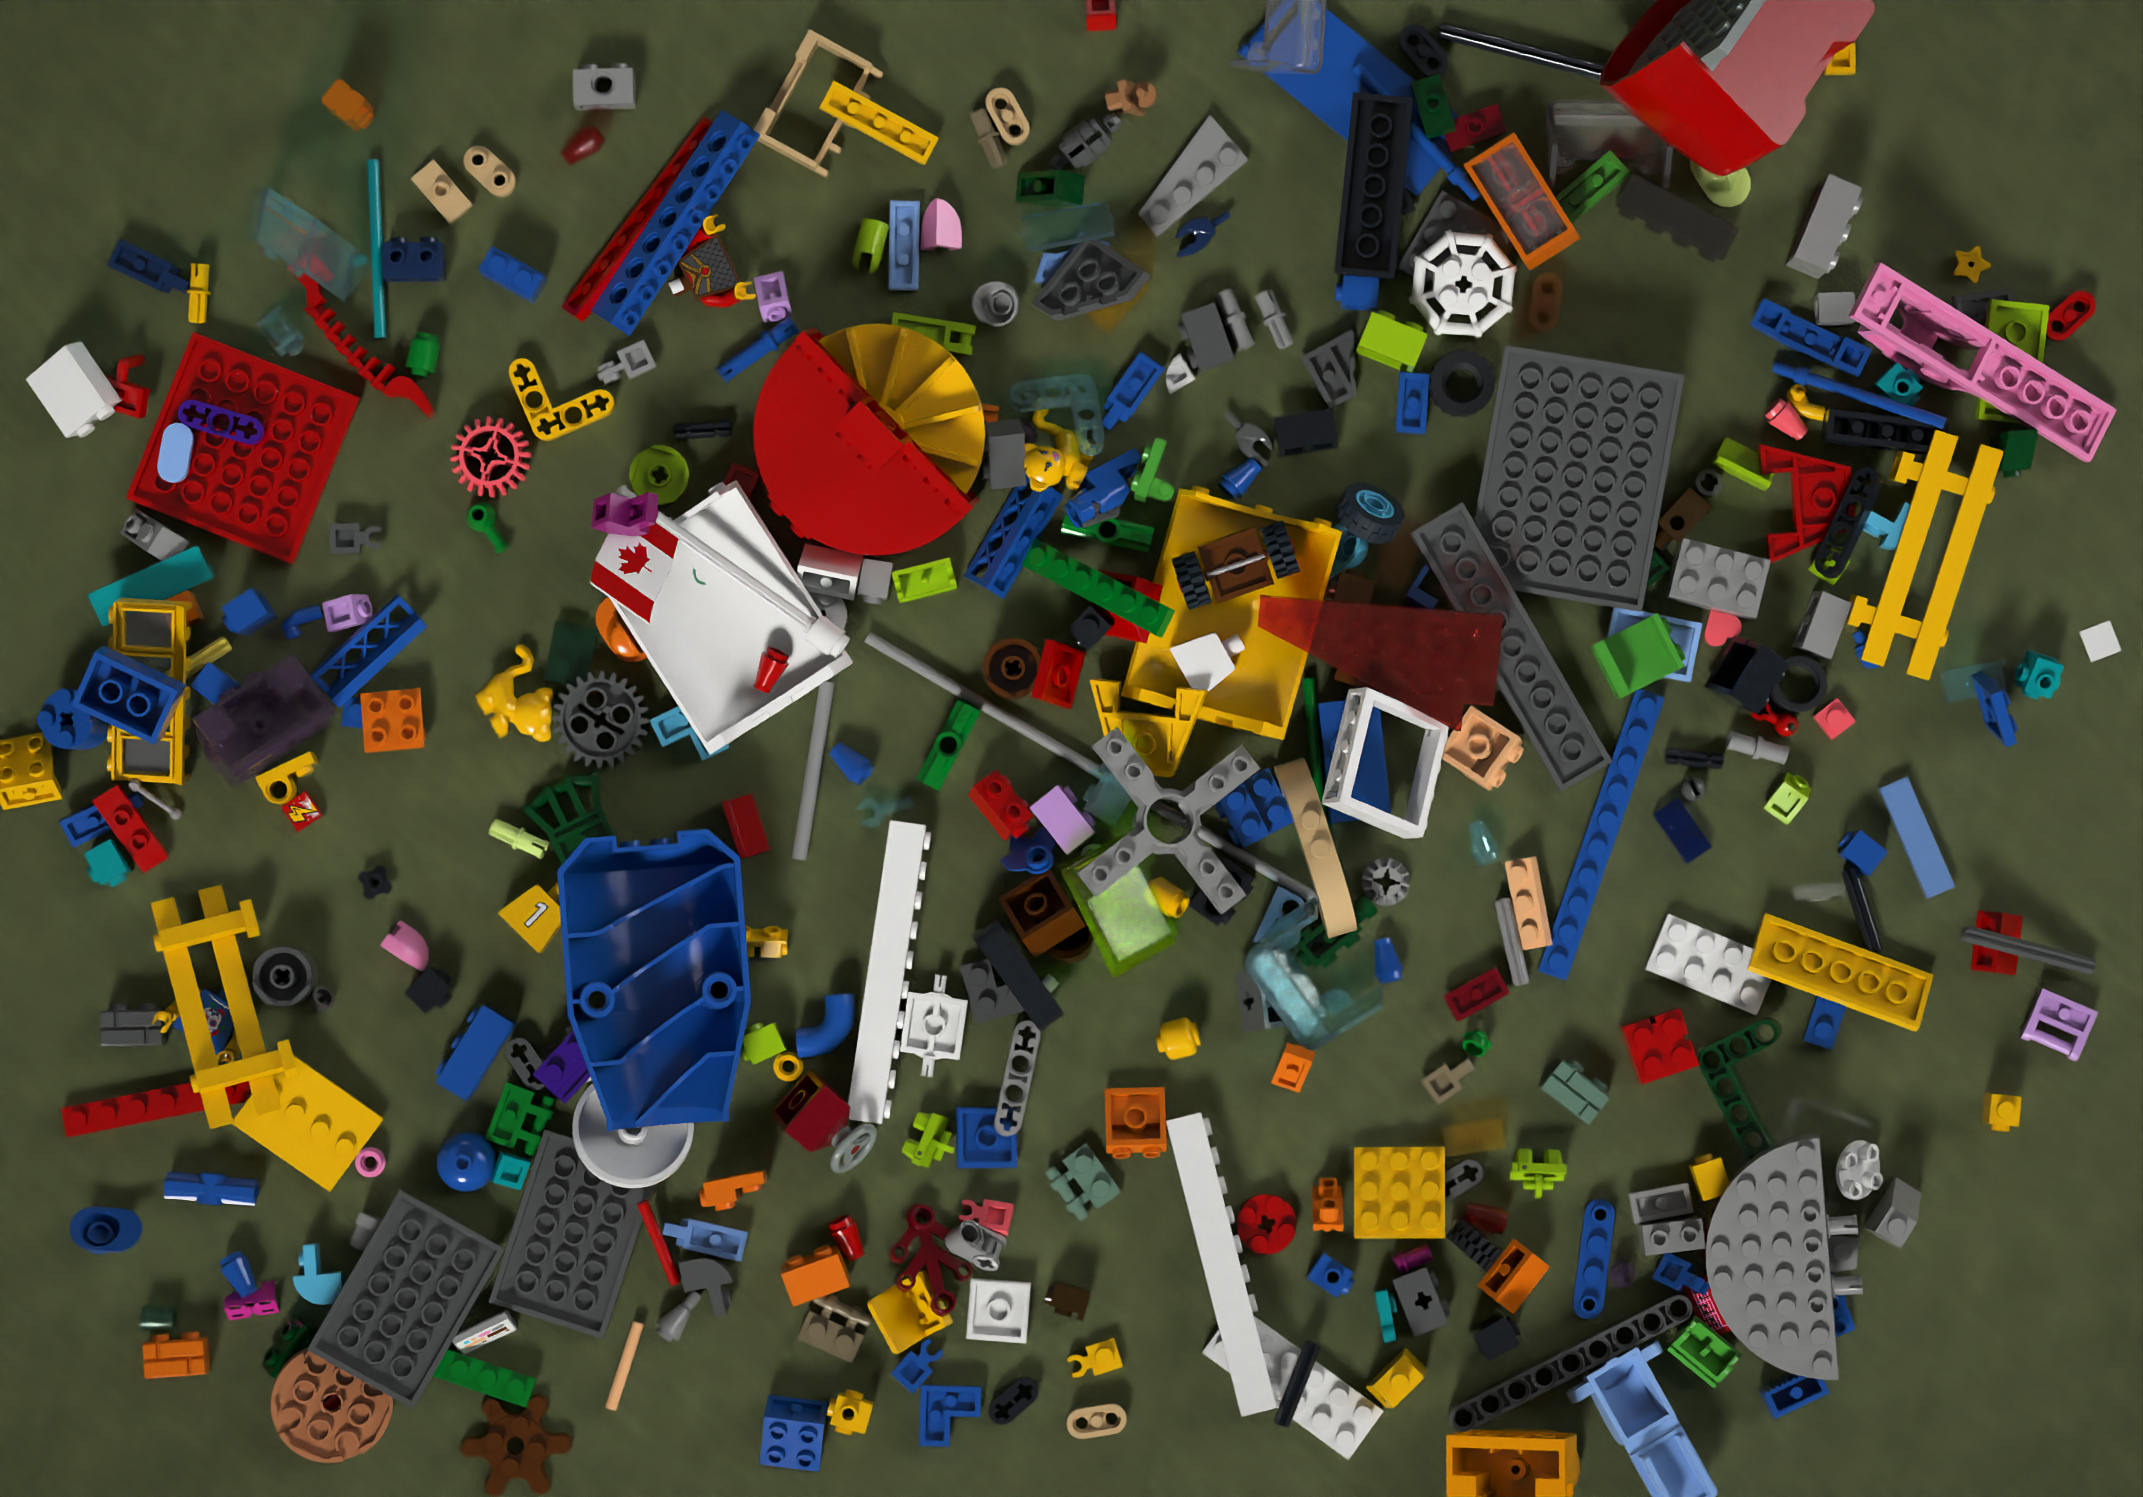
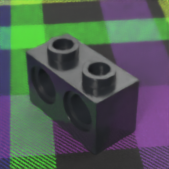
[1188,857,1254,927]
[1469,1312,1521,1361]

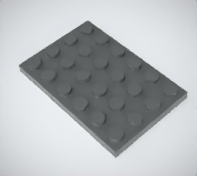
[489,1129,654,1339]
[307,1190,505,1409]

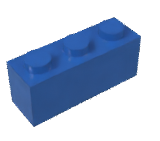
[435,1004,517,1101]

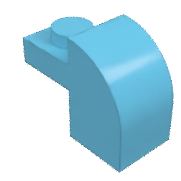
[1863,502,1910,550]
[293,1243,346,1305]

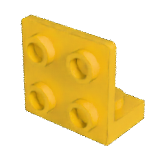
[0,732,63,810]

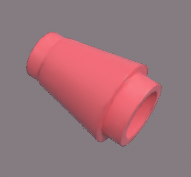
[1764,398,1809,441]

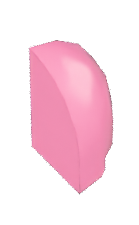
[920,198,962,251]
[380,921,429,972]

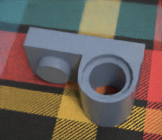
[1252,886,1305,946]

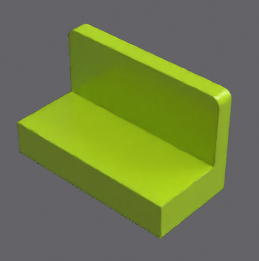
[1711,437,1774,491]

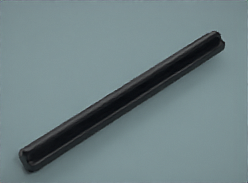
[1438,22,1605,80]

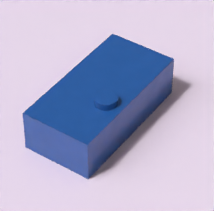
[1317,700,1391,824]

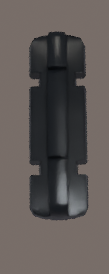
[673,420,732,440]
[1664,747,1724,769]

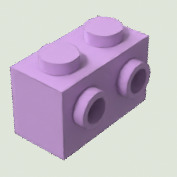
[1030,785,1098,855]

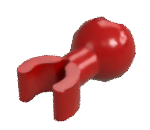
[1751,703,1798,737]

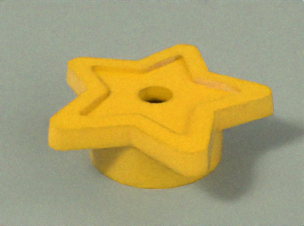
[1953,246,1991,284]

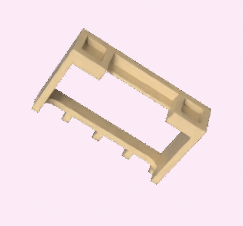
[754,29,884,177]

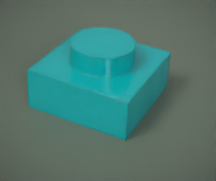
[491,1151,531,1190]

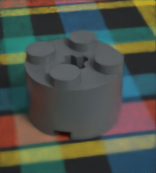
[253,946,319,1007]

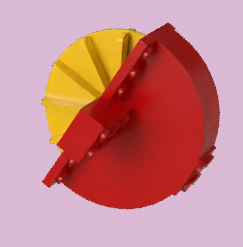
[753,324,986,555]

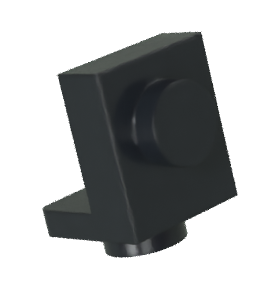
[1067,603,1115,651]

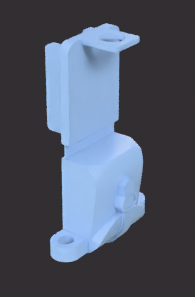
[1566,1339,1717,1497]

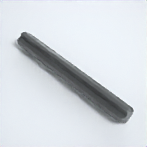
[1960,925,2096,974]

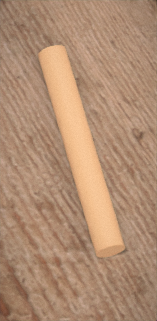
[605,1321,644,1411]

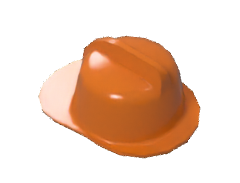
[596,597,647,662]

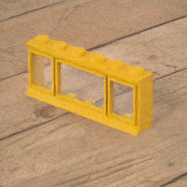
[107,598,192,785]

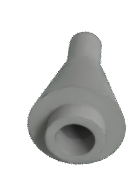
[655,1291,702,1343]

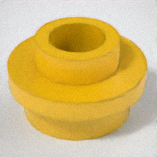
[773,1051,804,1081]

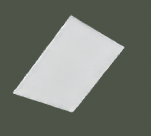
[2079,620,2122,662]

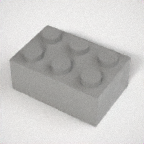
[1785,174,1863,279]
[1664,538,1771,621]

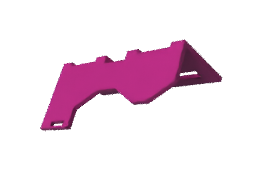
[224,1280,280,1321]

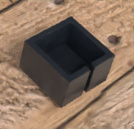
[1704,636,1789,714]

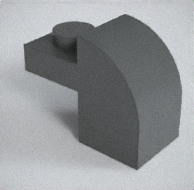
[678,1257,734,1317]

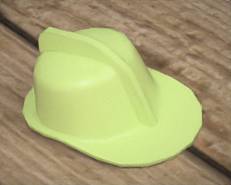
[1690,160,1751,207]

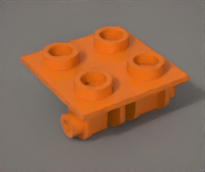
[360,688,427,753]

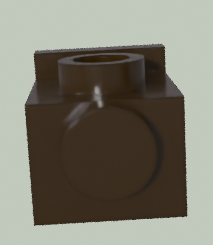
[1044,1280,1091,1321]

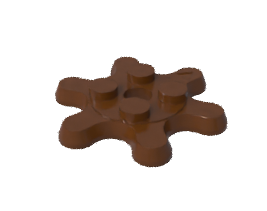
[460,1393,573,1497]

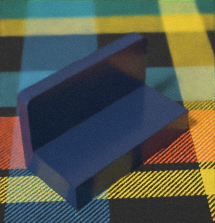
[1402,564,1438,614]

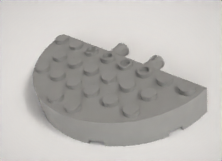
[1706,1133,1863,1380]

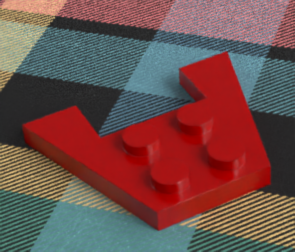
[1758,444,1855,564]

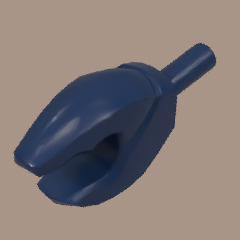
[1176,211,1231,257]

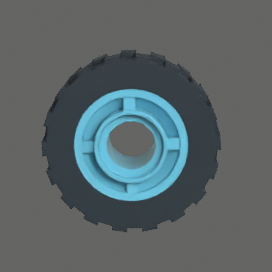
[1335,482,1405,544]

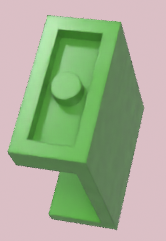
[1590,613,1686,700]

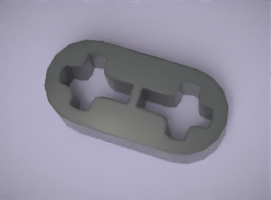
[506,1038,546,1090]
[1445,1159,1483,1202]

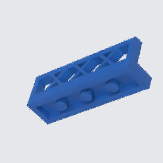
[964,475,1063,599]
[309,593,427,708]

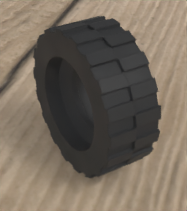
[1429,349,1495,418]

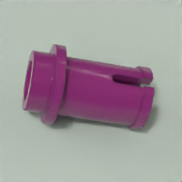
[1392,1243,1433,1273]

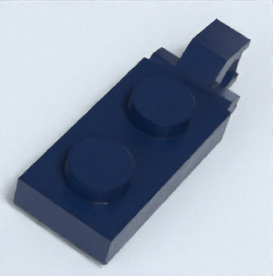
[107,239,190,295]

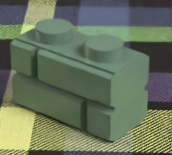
[1539,1058,1611,1125]

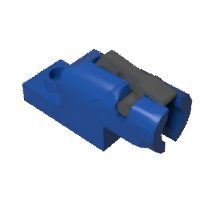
[1065,448,1142,528]

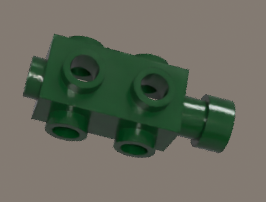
[1296,894,1378,970]

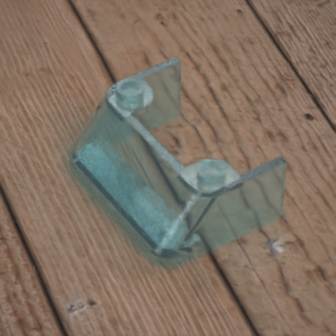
[1245,897,1383,1050]

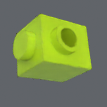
[741,1022,787,1065]

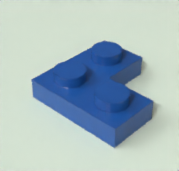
[919,1384,981,1447]

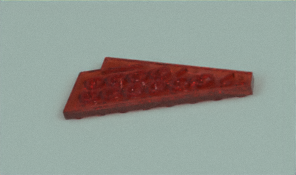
[1257,595,1503,731]

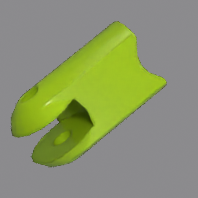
[852,218,889,274]

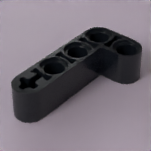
[971,917,1065,1032]

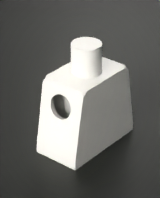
[1170,632,1245,691]

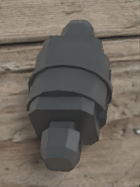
[1049,112,1122,170]

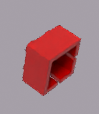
[1619,1008,1699,1085]

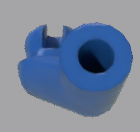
[281,604,322,640]

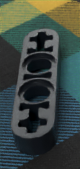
[1814,467,1883,579]

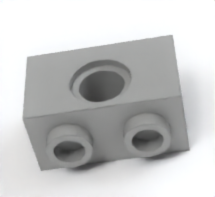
[572,63,636,110]
[1638,1216,1706,1256]

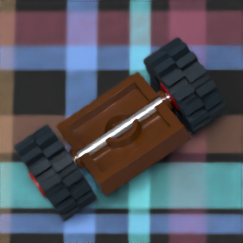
[1172,520,1301,610]

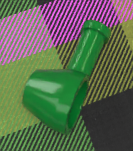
[466,502,510,554]

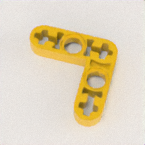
[508,358,615,441]

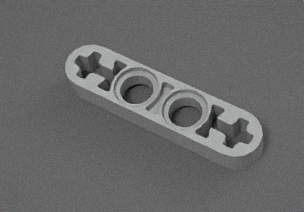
[993,1021,1040,1137]

